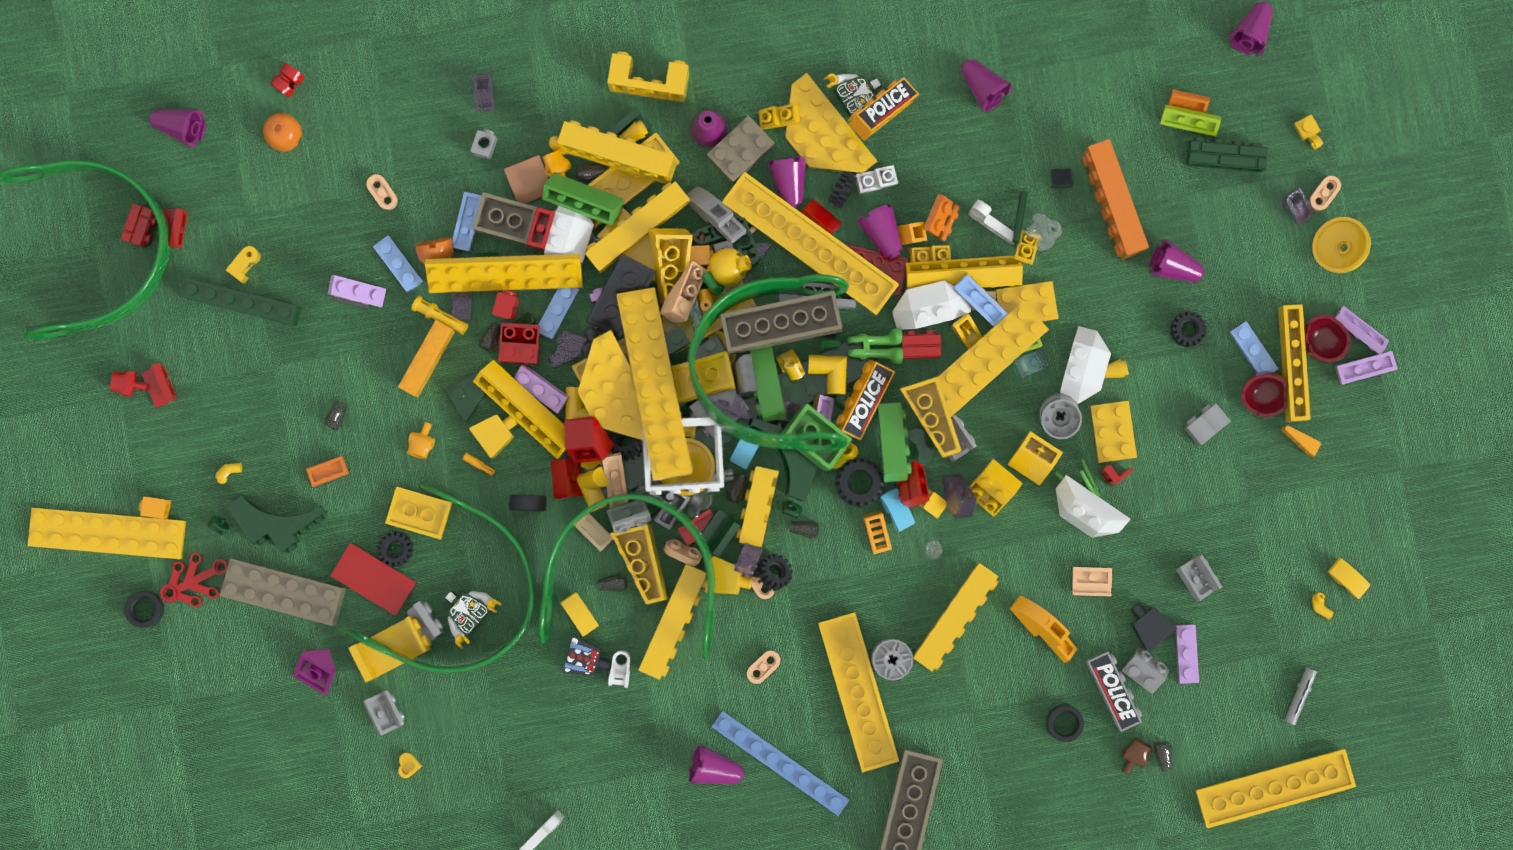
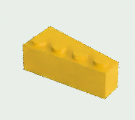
[649,228,692,305]
[901,377,962,458]
[736,466,779,547]
[610,524,669,604]

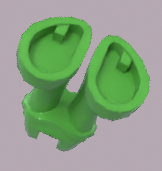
[847,328,903,364]

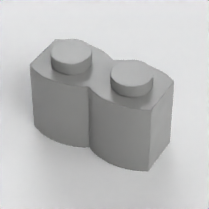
[1184,403,1230,446]

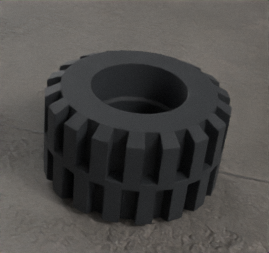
[835,458,884,507]

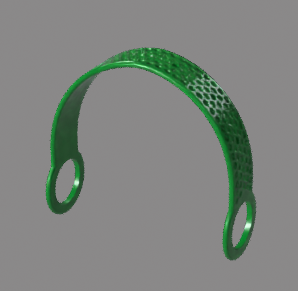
[0,160,171,340]
[688,274,849,452]
[346,483,534,673]
[539,492,715,660]

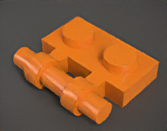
[923,194,960,242]

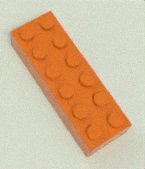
[1081,139,1149,260]

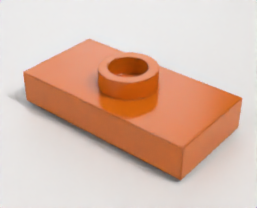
[1167,89,1210,113]
[306,456,349,487]

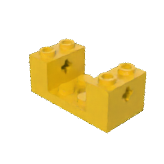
[608,51,689,103]

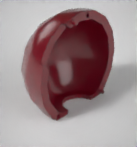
[1304,314,1351,363]
[1241,371,1286,417]

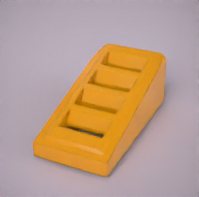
[1281,425,1321,457]
[862,510,892,554]

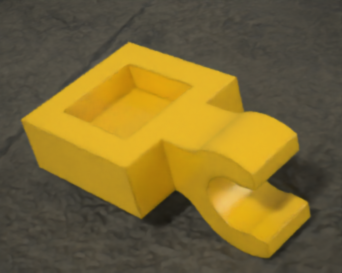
[1294,114,1323,150]

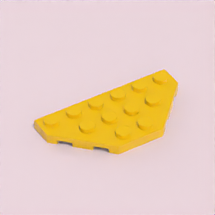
[786,73,878,174]
[577,330,642,440]

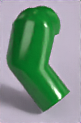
[701,272,724,296]

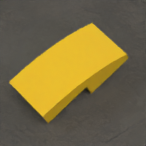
[759,103,800,129]
[1014,230,1040,265]
[909,245,951,262]
[1328,558,1370,599]
[560,592,599,636]

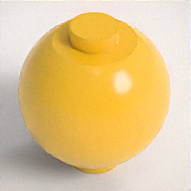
[707,248,751,286]

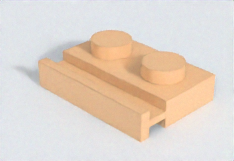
[1072,567,1112,596]

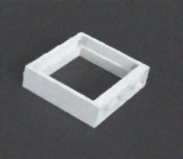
[642,417,724,495]

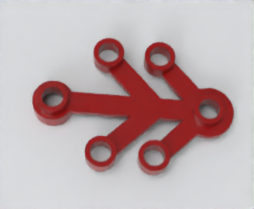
[160,553,229,607]

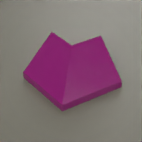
[293,649,336,696]

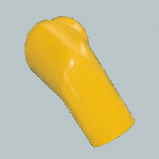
[215,463,242,484]
[1312,592,1334,620]

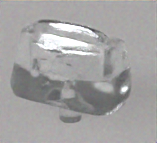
[925,540,942,560]

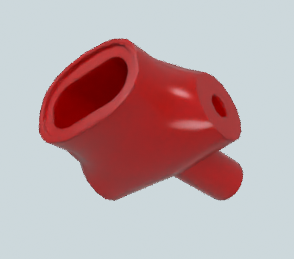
[110,371,148,397]

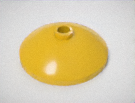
[1312,217,1371,273]
[660,438,715,496]

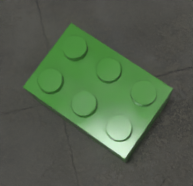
[781,404,852,471]

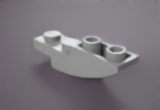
[686,186,746,244]

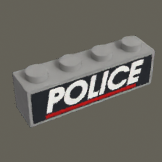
[1085,651,1142,732]

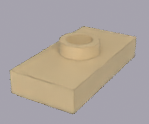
[575,513,613,552]

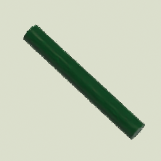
[1012,191,1028,244]

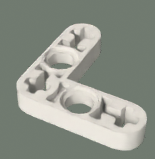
[968,200,1015,245]
[519,810,564,850]

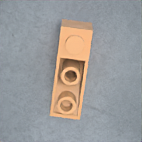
[660,261,707,323]

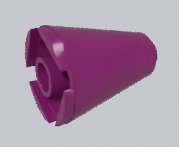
[1228,1,1273,56]
[961,59,1012,112]
[149,109,206,147]
[690,110,728,148]
[768,156,806,208]
[857,204,902,259]
[1148,239,1204,283]
[688,745,744,784]

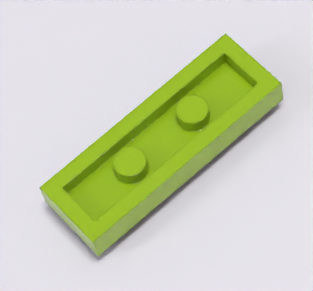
[1160,104,1221,136]

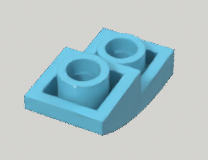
[729,426,759,470]
[880,487,915,532]

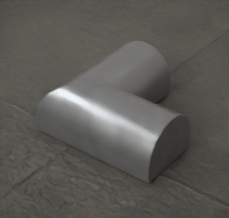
[731,354,757,397]
[647,480,690,530]

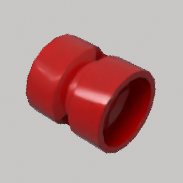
[269,62,305,98]

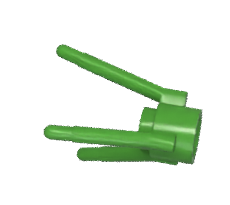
[1055,459,1101,497]

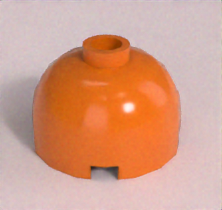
[263,113,302,152]
[415,237,454,265]

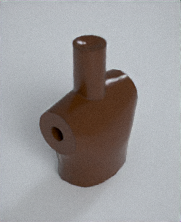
[1121,738,1152,775]

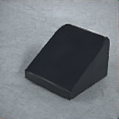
[1051,169,1073,189]

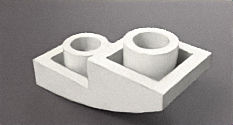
[855,165,898,194]

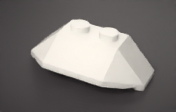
[544,206,594,263]
[892,280,971,330]
[1060,326,1111,404]
[1056,475,1130,538]

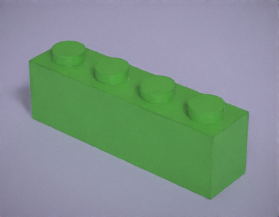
[542,173,624,226]
[749,346,787,422]
[878,402,911,482]

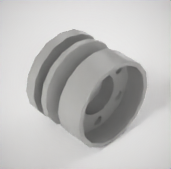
[1040,394,1082,439]
[871,638,913,680]

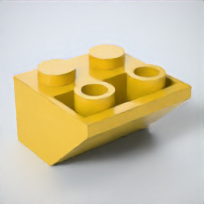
[1007,431,1063,486]
[965,459,1023,517]

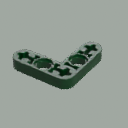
[694,215,760,268]

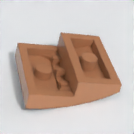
[504,155,549,204]

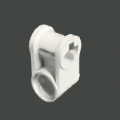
[608,650,631,688]

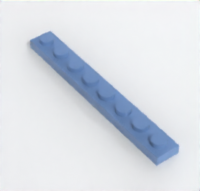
[712,711,849,816]

